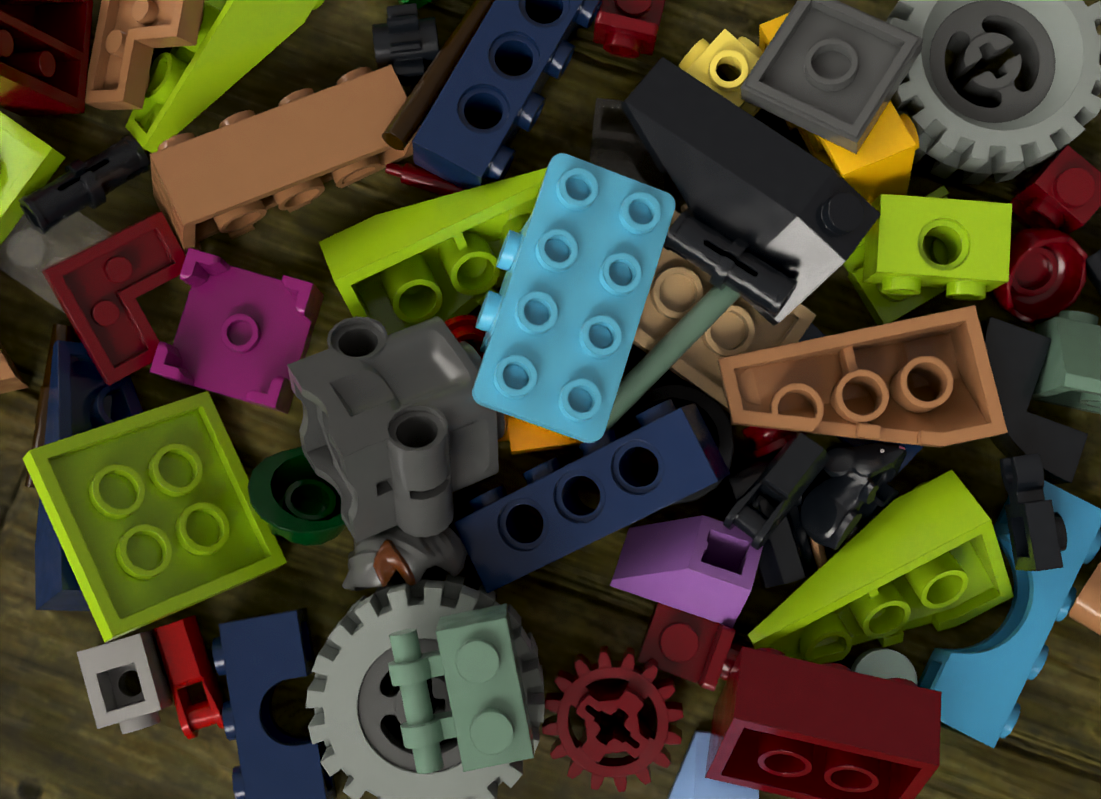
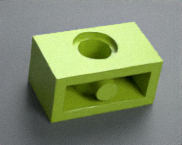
[863,194,1012,301]

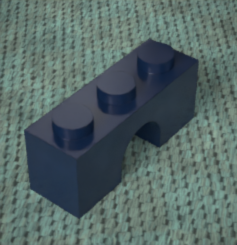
[212,607,337,799]

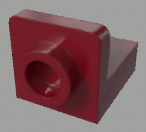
[593,0,666,58]
[636,602,741,692]

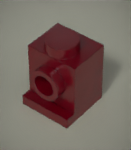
[1008,145,1101,234]

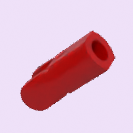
[152,615,225,740]

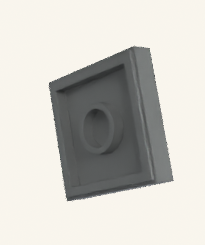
[740,0,923,154]

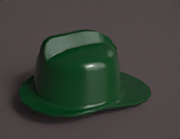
[247,446,346,546]

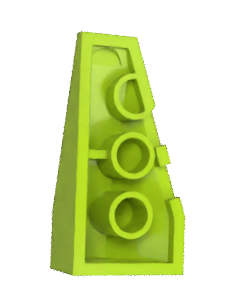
[125,0,325,153]
[319,168,547,335]

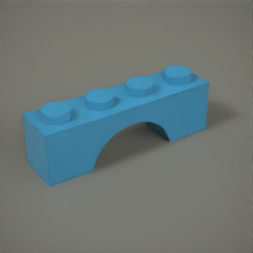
[917,480,1101,748]

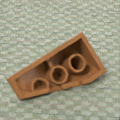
[717,305,1008,448]

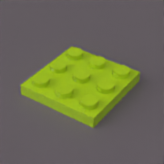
[22,391,287,643]

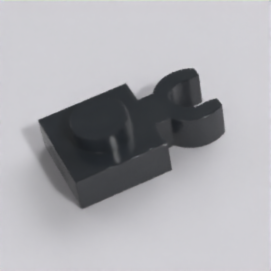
[1000,453,1067,571]

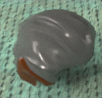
[342,525,467,591]

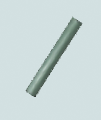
[605,286,741,431]

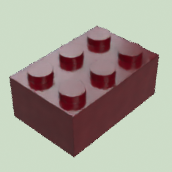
[705,646,942,799]

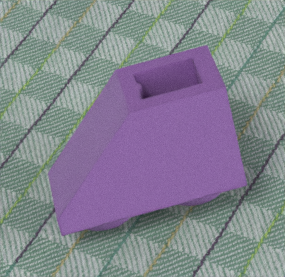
[610,515,763,628]

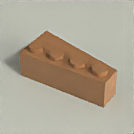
[150,65,421,255]

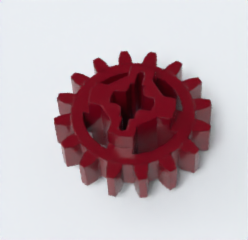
[542,646,684,792]

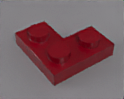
[41,211,186,386]

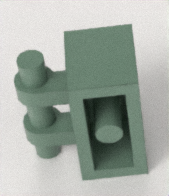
[388,604,534,774]

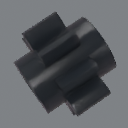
[372,3,440,85]

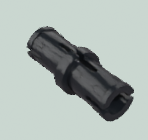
[19,135,150,235]
[663,211,798,318]

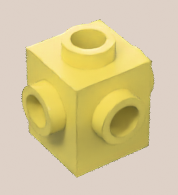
[678,29,763,117]

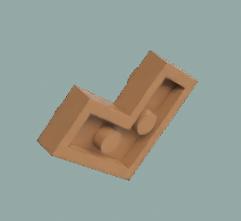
[85,0,205,110]

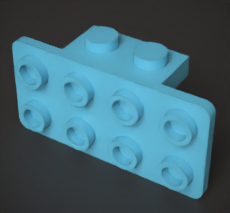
[472,153,675,443]

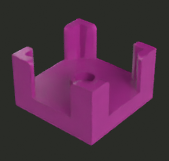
[150,248,324,414]

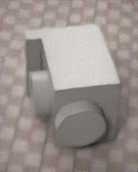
[77,630,174,734]

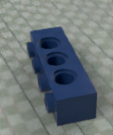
[412,0,603,190]
[453,399,731,594]

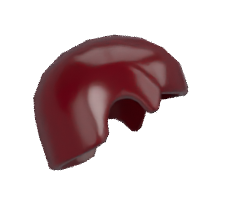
[992,227,1088,324]

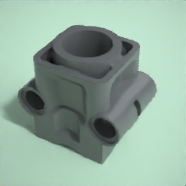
[287,316,505,543]

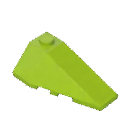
[748,470,1014,664]

